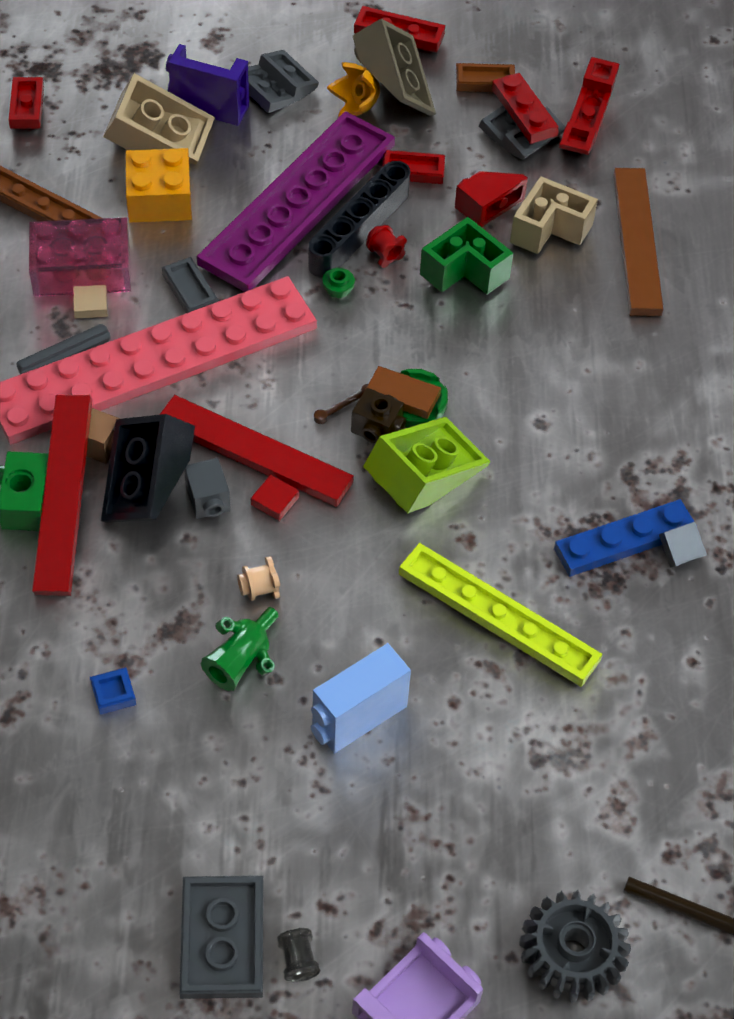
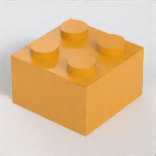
[126,148,192,223]

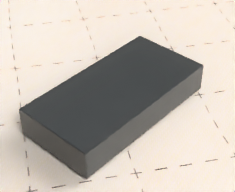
[162,257,219,313]

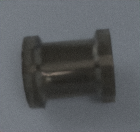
[277,928,321,982]

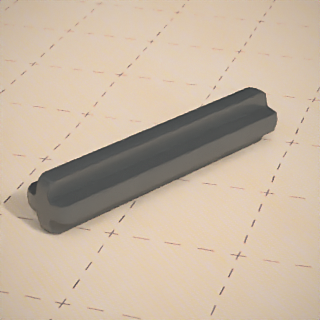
[16,324,111,374]

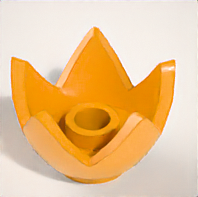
[327,62,380,117]

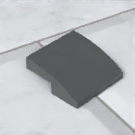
[248,50,319,113]
[479,106,565,160]

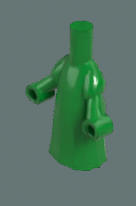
[200,607,279,691]

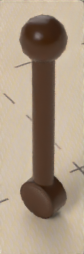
[314,384,368,424]

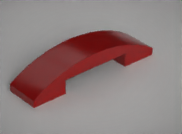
[559,57,620,155]

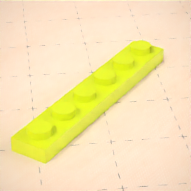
[398,542,602,687]

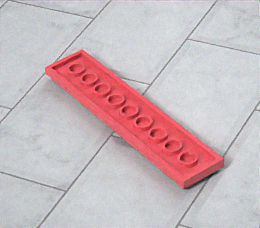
[0,276,317,445]

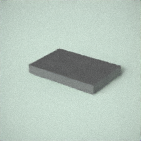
[179,876,263,999]

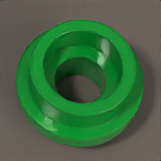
[323,268,355,298]

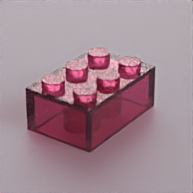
[29,217,131,297]

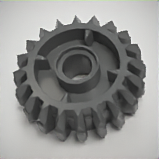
[519,890,631,1003]

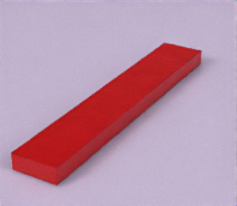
[159,394,354,507]
[32,395,92,596]

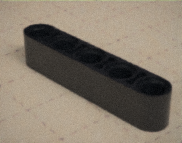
[308,161,410,278]

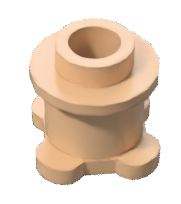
[237,556,280,601]

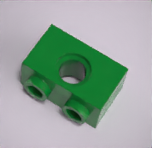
[0,451,49,531]

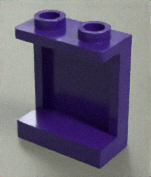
[166,44,249,126]

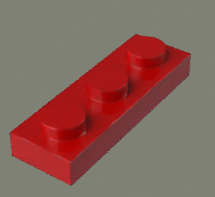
[354,6,446,53]
[492,73,559,144]

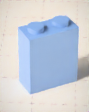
[311,643,411,754]

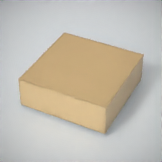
[73,285,108,319]

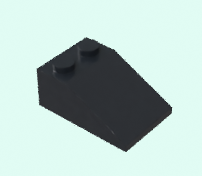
[101,414,195,523]

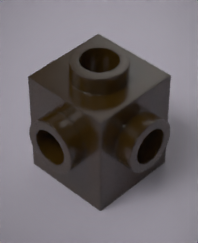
[351,388,406,443]

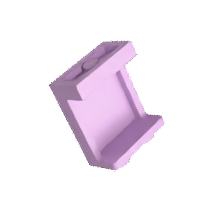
[352,932,483,1019]

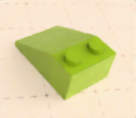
[363,417,491,514]

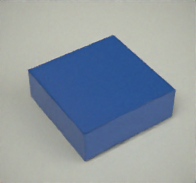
[90,667,137,715]

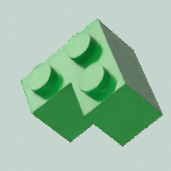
[420,217,513,295]

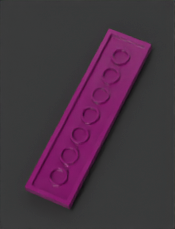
[196,111,395,292]

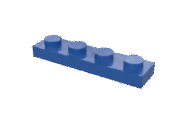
[554,499,697,577]

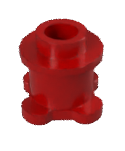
[366,225,407,268]

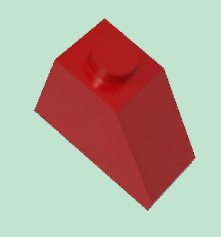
[455,171,528,227]

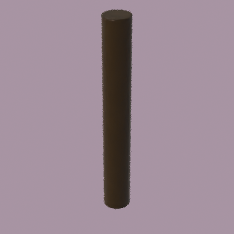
[624,876,734,935]

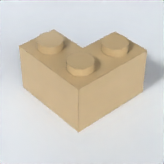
[510,176,598,254]

